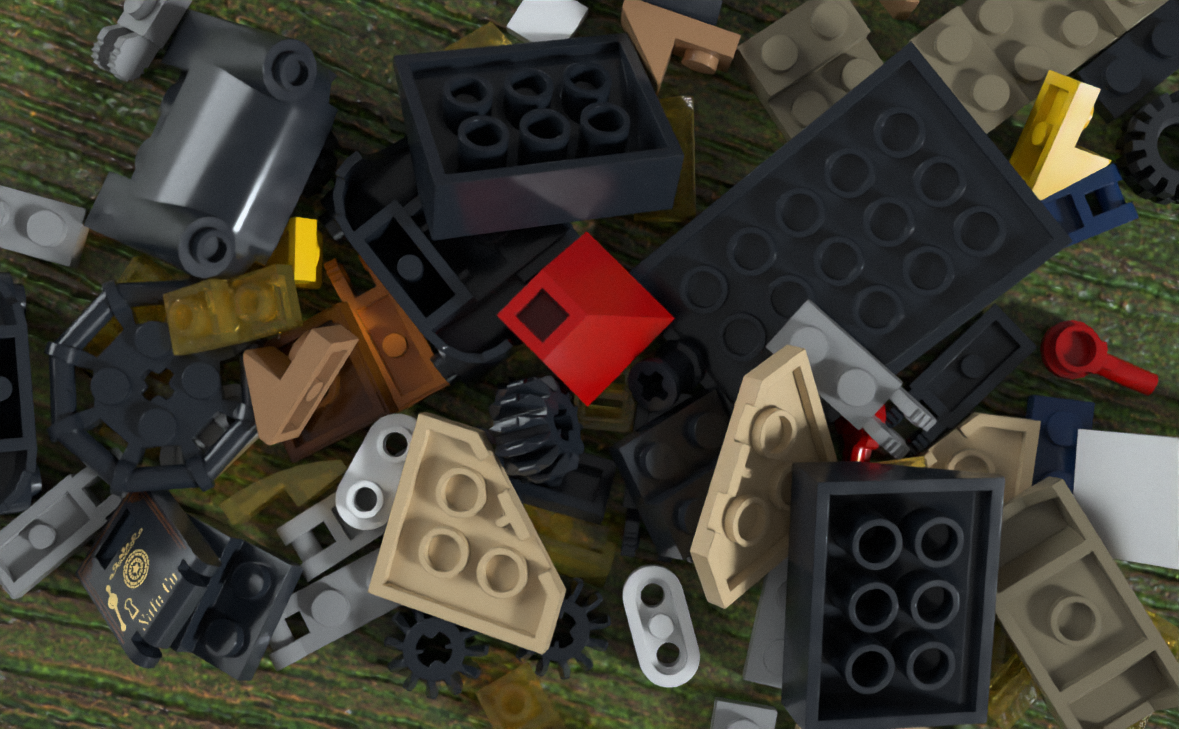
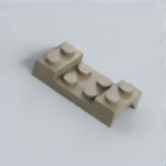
[732,0,883,142]
[906,0,1169,134]
[995,476,1179,729]

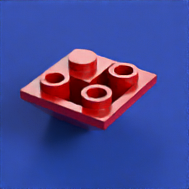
[497,231,675,407]

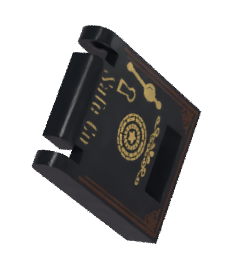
[75,490,222,669]

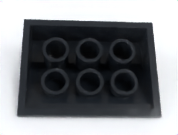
[393,33,684,241]
[781,461,1005,729]

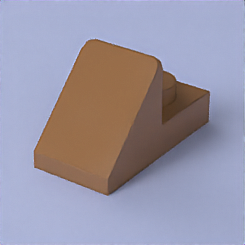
[621,0,741,95]
[243,325,359,446]

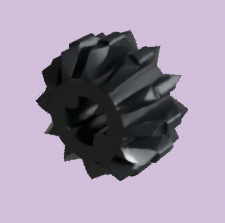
[489,375,584,484]
[516,576,611,680]
[384,608,489,699]

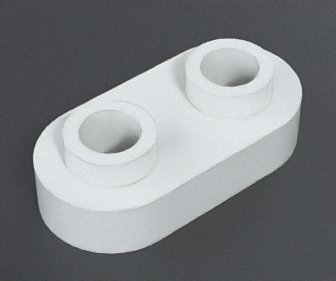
[335,414,417,530]
[622,564,700,687]

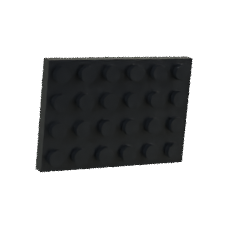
[629,41,1073,426]

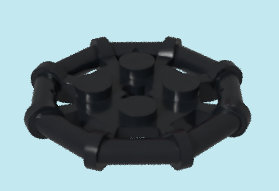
[43,275,268,498]

